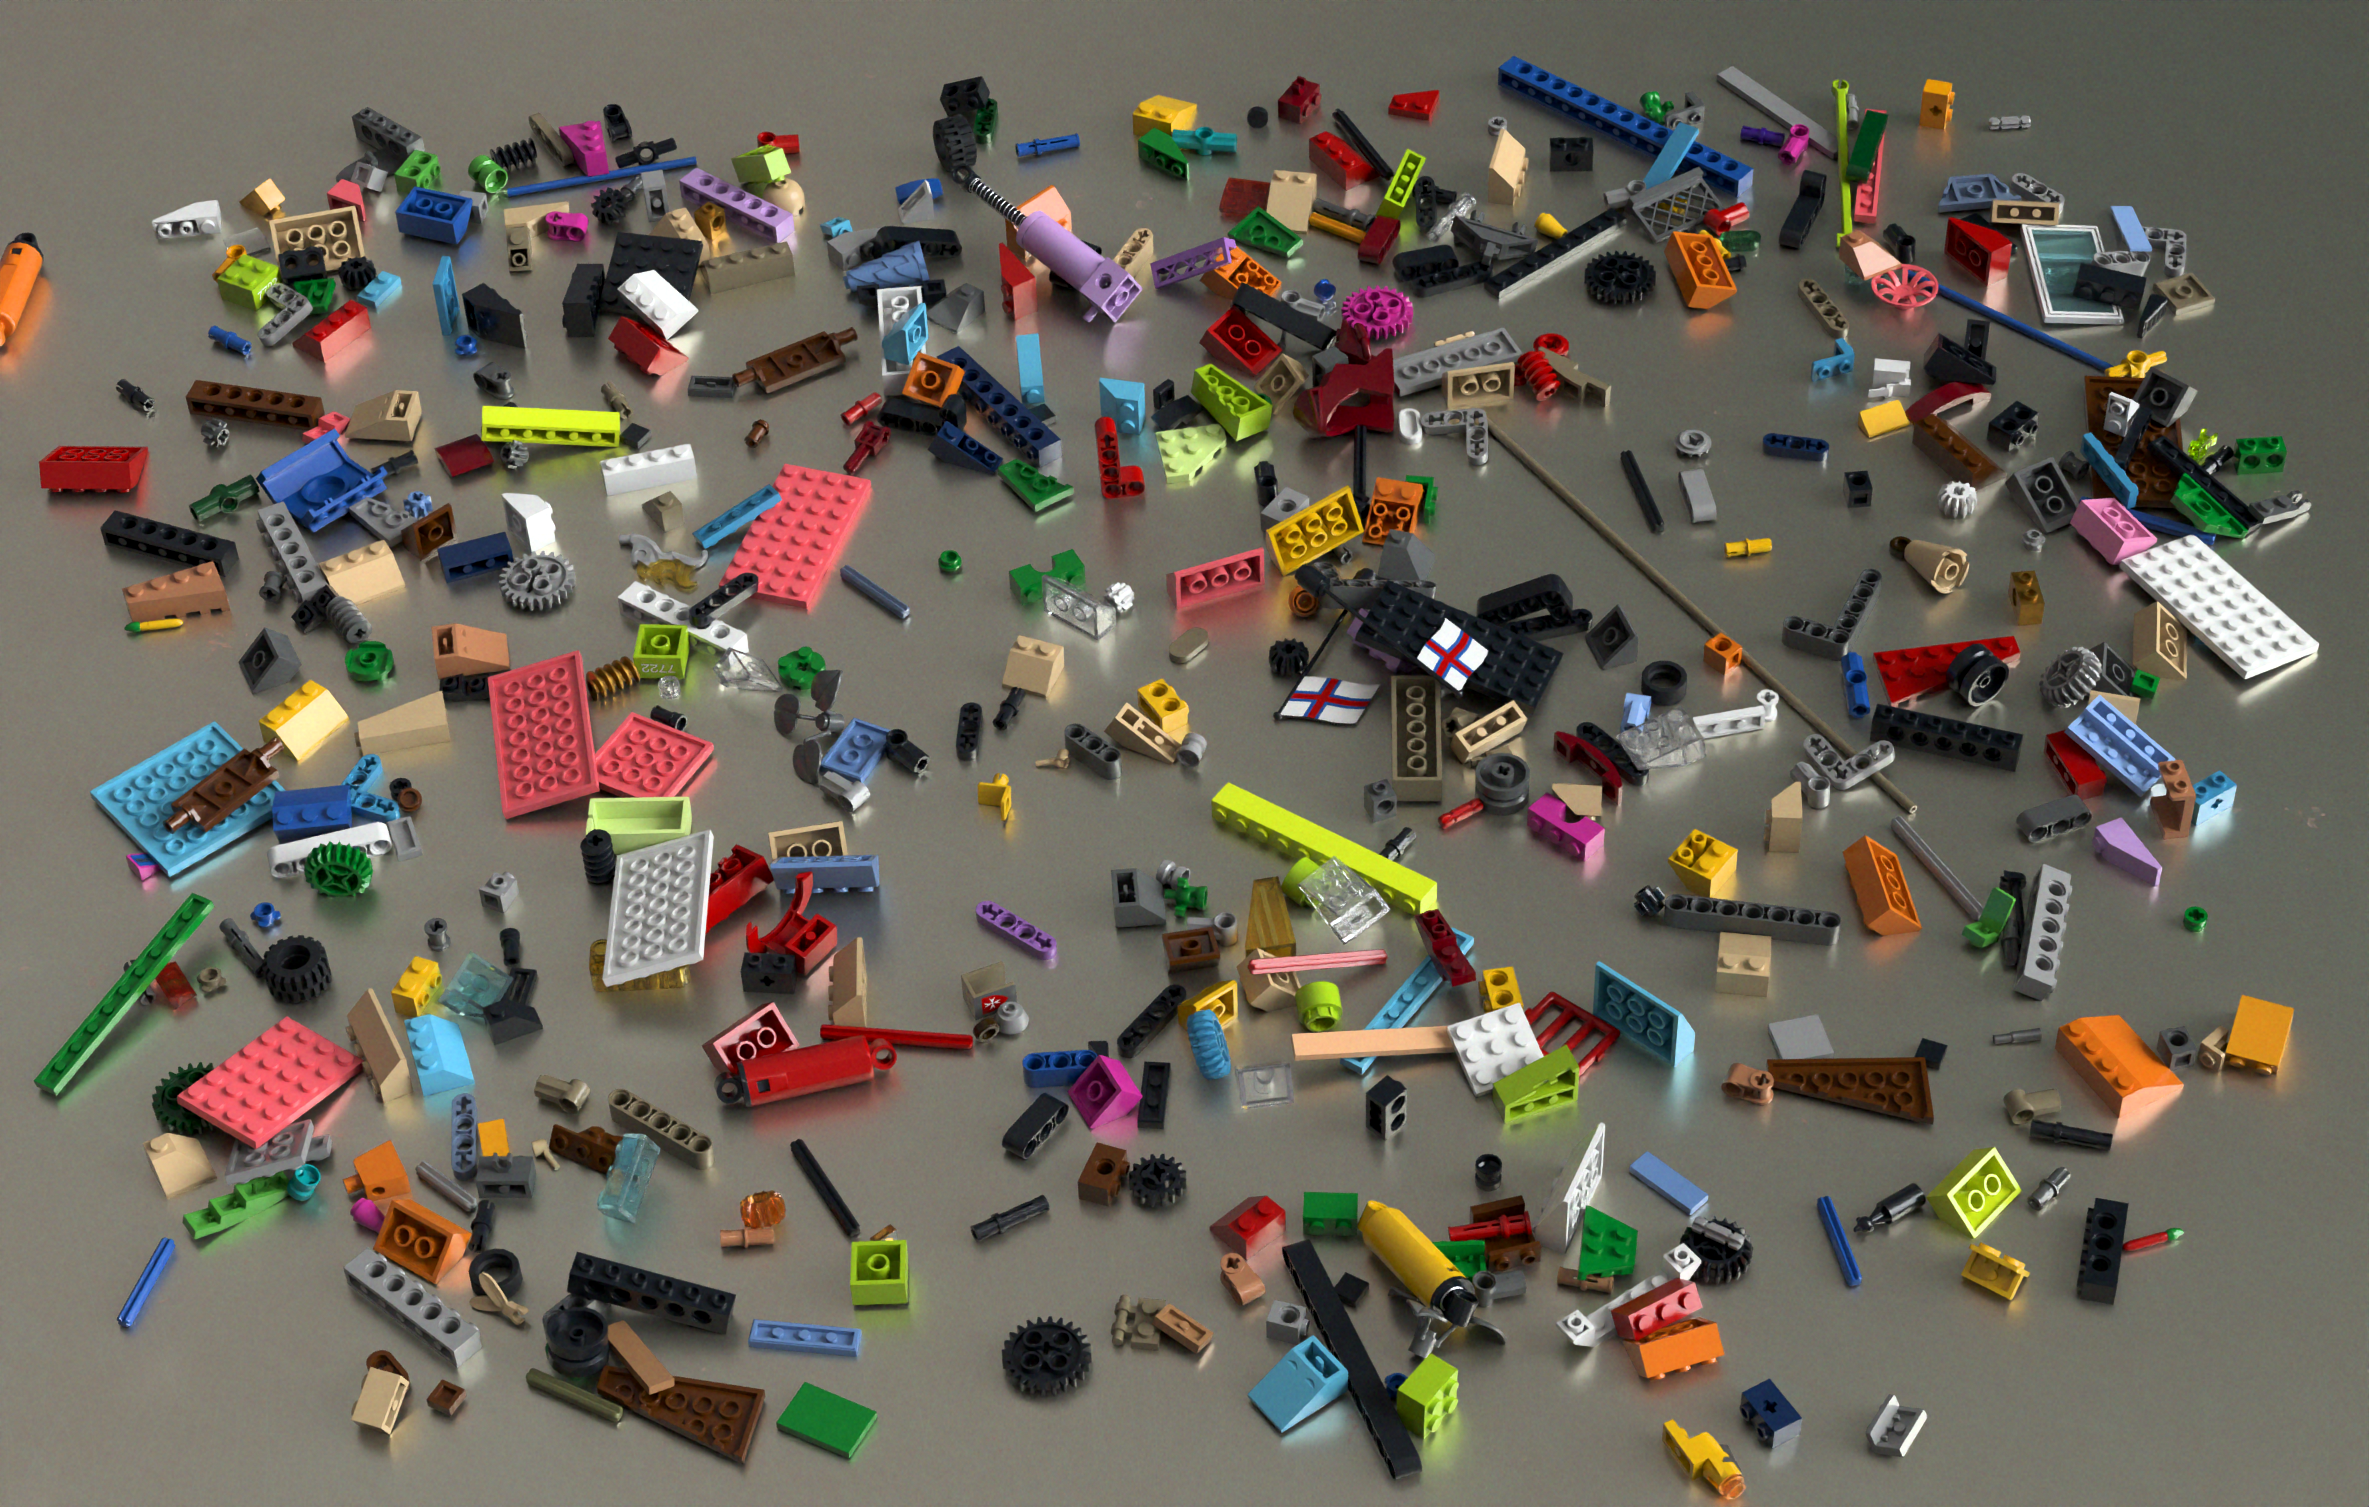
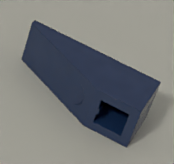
[927,421,1003,475]

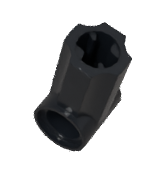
[1883,223,1916,264]
[1254,461,1278,506]
[886,729,930,774]

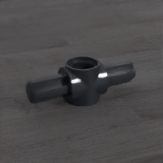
[615,138,677,168]

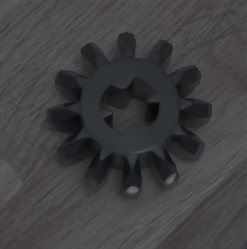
[591,187,629,225]
[338,256,377,291]
[1269,638,1309,677]

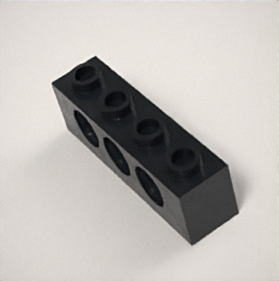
[2076,1198,2129,1305]

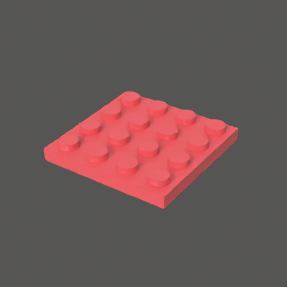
[595,712,714,798]

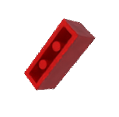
[2043,730,2107,801]
[1611,1278,1702,1341]

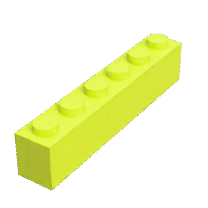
[481,406,620,447]

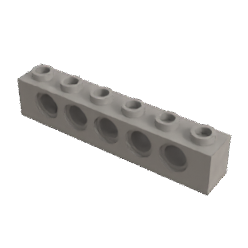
[256,501,328,604]
[2013,864,2073,1001]
[343,1247,482,1368]

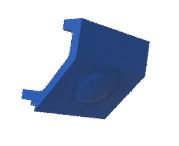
[256,428,388,532]

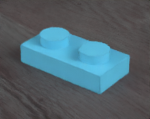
[357,271,401,309]

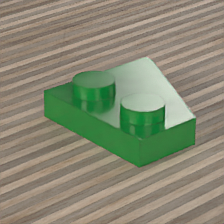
[294,278,336,314]

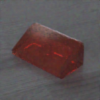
[155,961,197,1009]

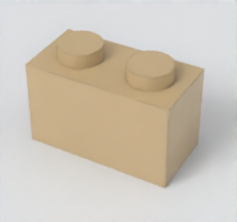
[351,1367,409,1435]

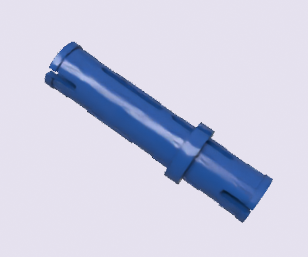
[1015,133,1080,157]

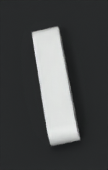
[267,822,392,878]

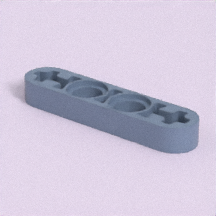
[451,1093,477,1181]

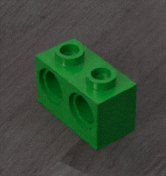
[2232,436,2287,475]

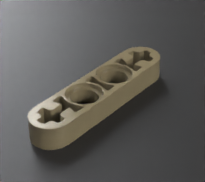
[529,113,574,166]
[1798,278,1849,339]

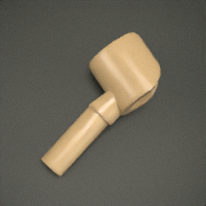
[1035,749,1071,769]
[531,1139,560,1170]

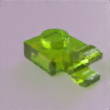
[2188,428,2218,464]

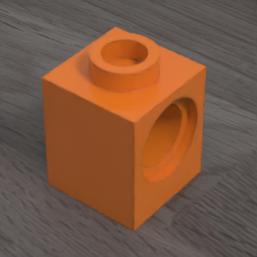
[1703,633,1742,676]

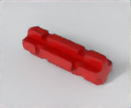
[1438,798,1483,829]

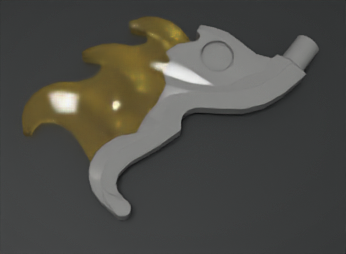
[619,533,708,589]

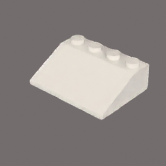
[1532,1123,1605,1254]

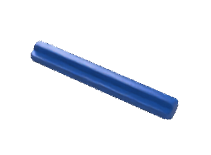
[1817,1196,1862,1287]
[117,1237,175,1328]

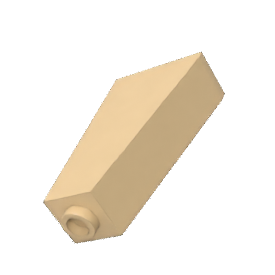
[354,691,450,756]

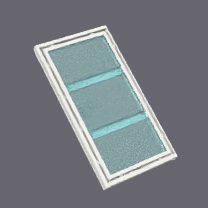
[2020,224,2124,325]

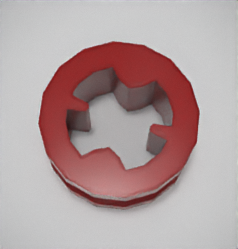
[1514,365,1527,387]

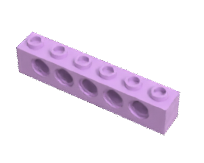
[679,168,795,243]

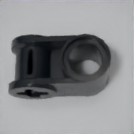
[603,104,632,142]

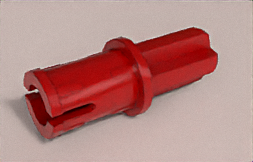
[840,392,882,426]

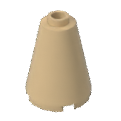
[1904,540,1969,594]

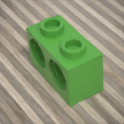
[394,150,441,194]

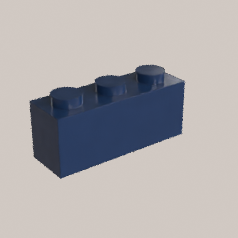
[437,532,514,583]

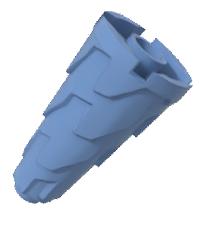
[843,241,930,292]

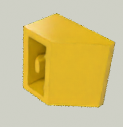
[1668,829,1738,898]

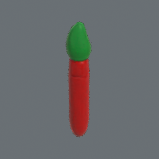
[2122,1228,2184,1251]

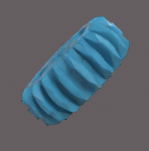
[1187,1009,1231,1080]

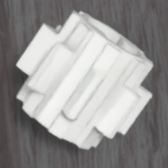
[1103,582,1134,613]

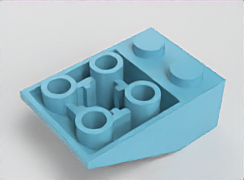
[1248,1335,1348,1433]

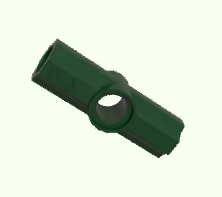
[189,474,260,523]

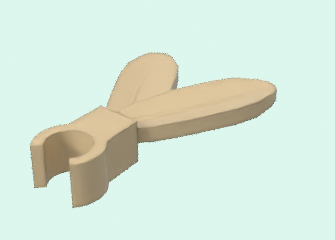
[470,1272,529,1325]

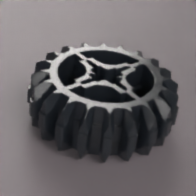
[1680,1216,1753,1285]

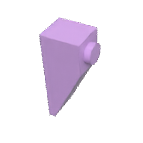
[2092,817,2162,886]

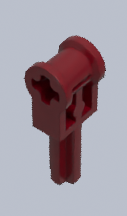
[843,421,891,474]

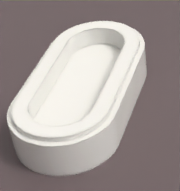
[1398,408,1422,445]

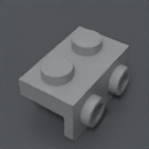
[1865,1394,1927,1457]

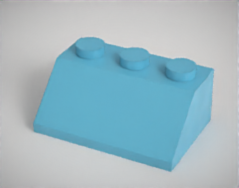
[404,1014,475,1097]

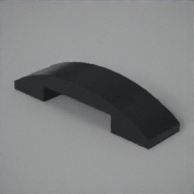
[857,279,947,309]

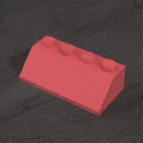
[1166,547,1265,609]

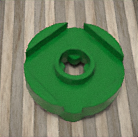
[345,641,394,681]
[778,646,826,690]

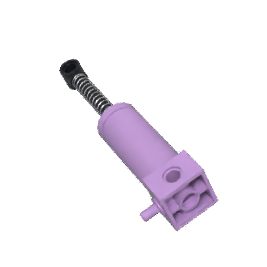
[952,164,1143,323]

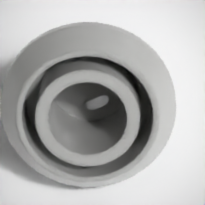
[994,1002,1029,1035]

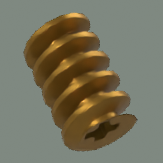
[586,656,640,701]

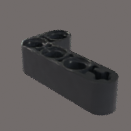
[1779,170,1827,249]
[872,226,962,259]
[877,394,967,438]
[1476,574,1573,625]

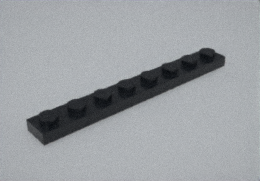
[1484,208,1627,299]

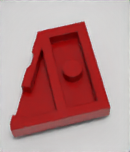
[1388,90,1439,121]

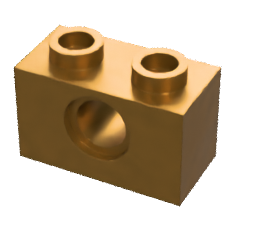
[2008,570,2045,626]

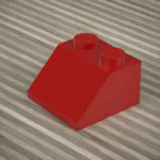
[1209,1196,1286,1261]

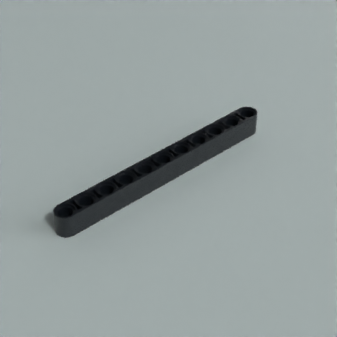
[1282,1239,1422,1480]

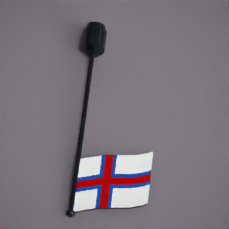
[1295,564,1488,699]
[1273,568,1380,726]

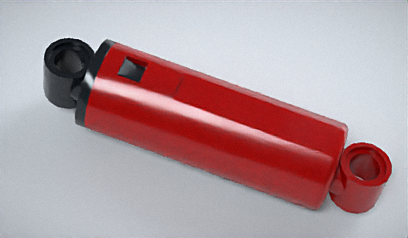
[714,1035,897,1108]

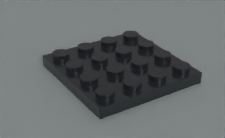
[598,232,703,315]

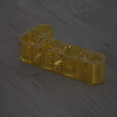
[589,939,691,992]

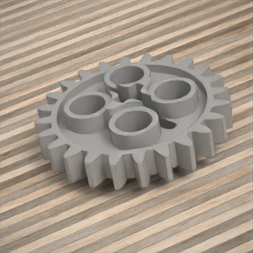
[499,551,576,611]

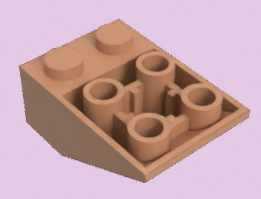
[431,623,510,680]

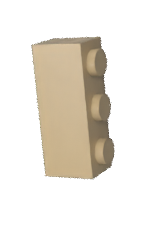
[1990,199,2060,225]
[1450,700,1527,765]

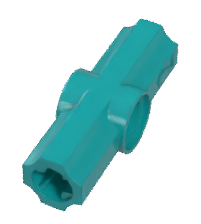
[1172,127,1237,155]

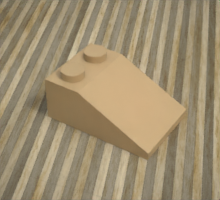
[1266,170,1317,234]
[1715,932,1771,997]

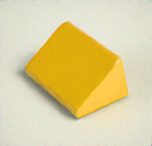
[1858,400,1909,438]

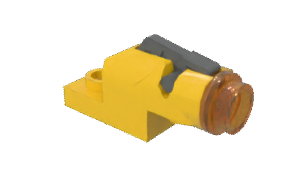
[1662,1419,1746,1500]

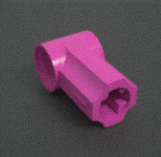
[1778,124,1809,166]

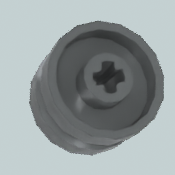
[1475,753,1530,816]

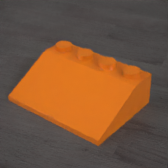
[2055,1015,2184,1118]

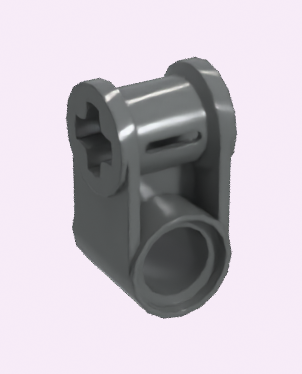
[473,362,514,400]

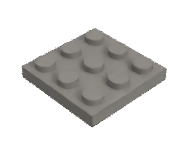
[224,1119,314,1185]

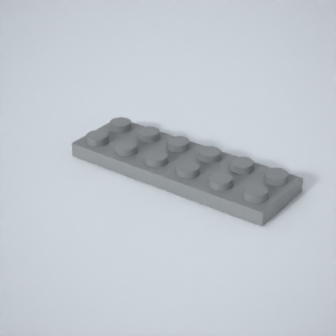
[1393,327,1523,396]

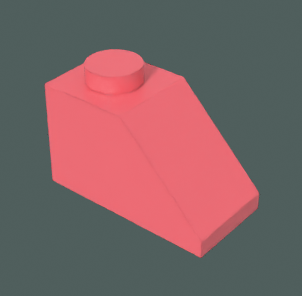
[327,179,367,222]

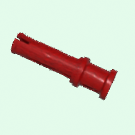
[1448,1211,1532,1241]

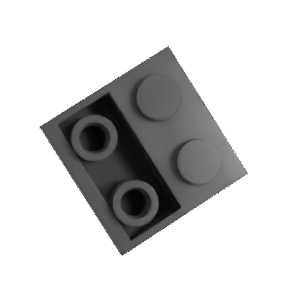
[1111,868,1166,928]

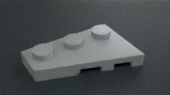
[349,497,423,548]

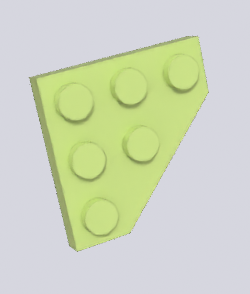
[1155,424,1227,484]

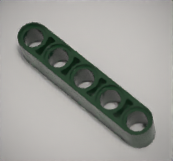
[1845,110,1888,184]

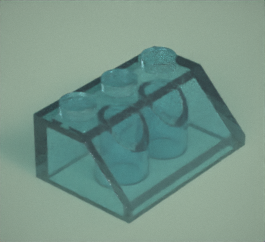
[597,1134,661,1224]

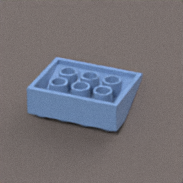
[770,855,879,894]

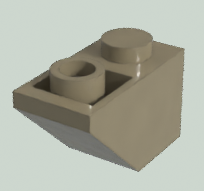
[506,227,532,272]

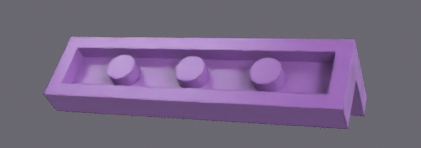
[1150,237,1236,289]

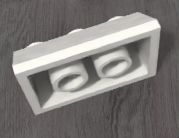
[618,270,699,340]

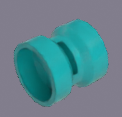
[287,1164,321,1201]

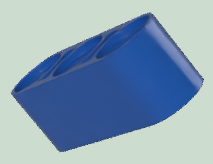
[1022,1050,1097,1088]

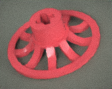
[1871,264,1938,310]

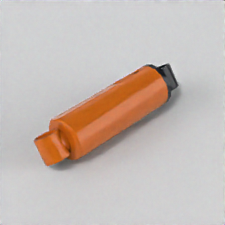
[0,232,44,346]

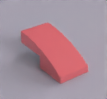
[302,411,351,444]

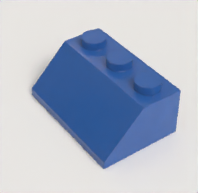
[395,186,473,244]
[272,785,352,840]

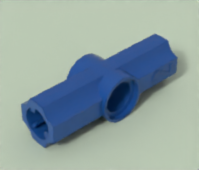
[1841,652,1870,718]

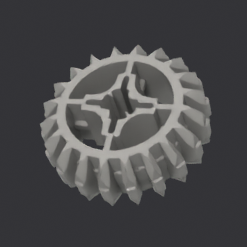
[2039,646,2102,708]

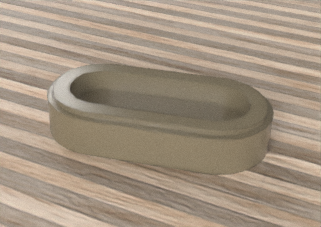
[1169,628,1209,663]

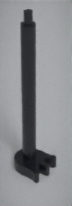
[1999,870,2026,954]

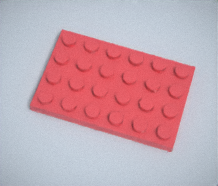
[177,1016,364,1149]

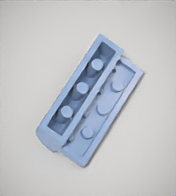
[2064,695,2176,797]

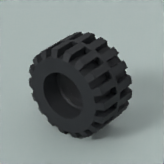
[933,114,977,172]
[262,935,331,1003]

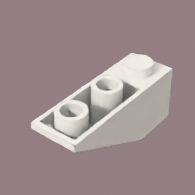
[152,200,221,239]

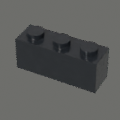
[2073,263,2147,311]

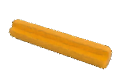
[1308,213,1367,244]

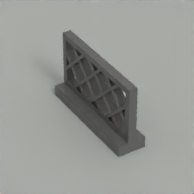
[1624,167,1725,244]

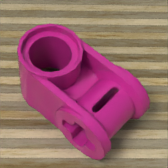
[546,211,589,242]

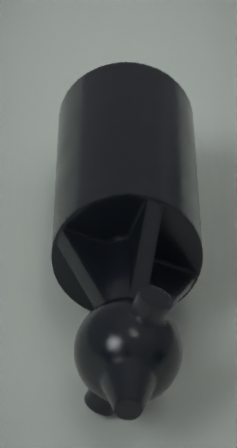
[1853,1183,1926,1233]

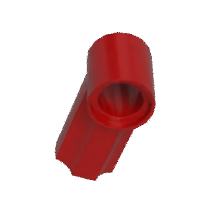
[757,132,800,154]
[1703,202,1749,236]

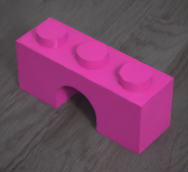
[1527,792,1605,862]

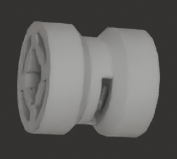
[1177,733,1207,767]
[1156,859,1190,890]

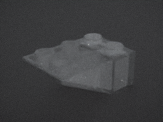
[1616,706,1707,770]
[1298,856,1391,945]

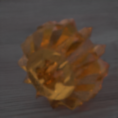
[740,1190,786,1229]

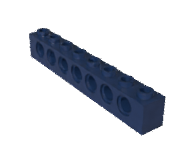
[937,346,1062,467]

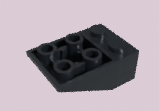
[462,283,528,349]

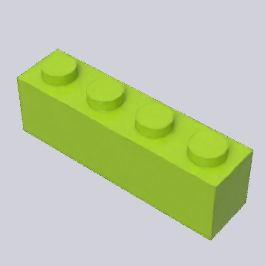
[1375,149,1426,219]

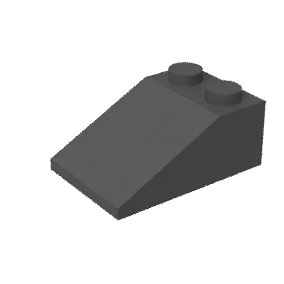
[2005,456,2079,535]

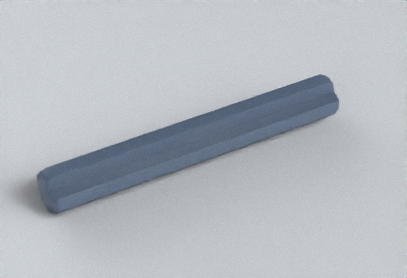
[840,565,910,618]

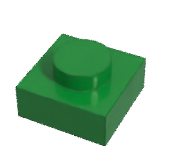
[2129,669,2160,699]

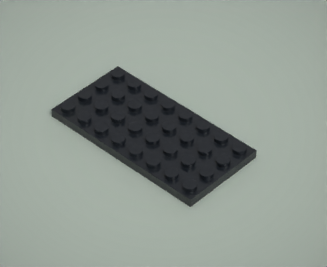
[1354,580,1564,715]

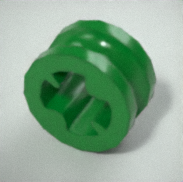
[2183,906,2208,932]

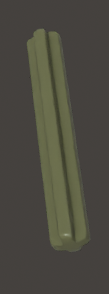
[526,1368,623,1422]

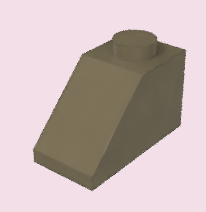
[642,491,685,533]

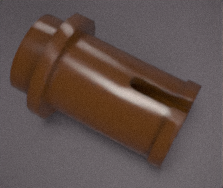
[744,419,769,448]

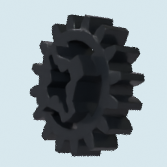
[1129,1154,1187,1207]

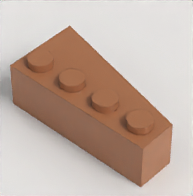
[122,561,230,623]

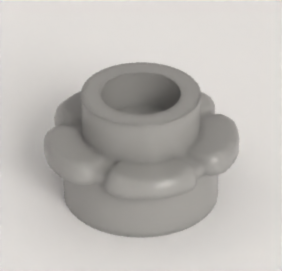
[2022,529,2045,551]

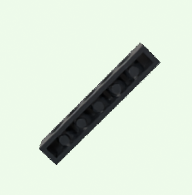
[100,510,239,577]
[1870,704,2023,772]
[567,1252,736,1335]

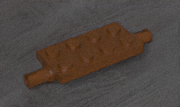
[732,327,858,393]
[163,737,284,834]

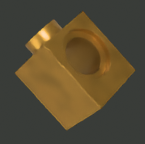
[694,201,727,240]

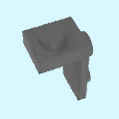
[1665,91,1705,131]

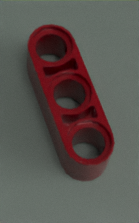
[1358,215,1401,265]

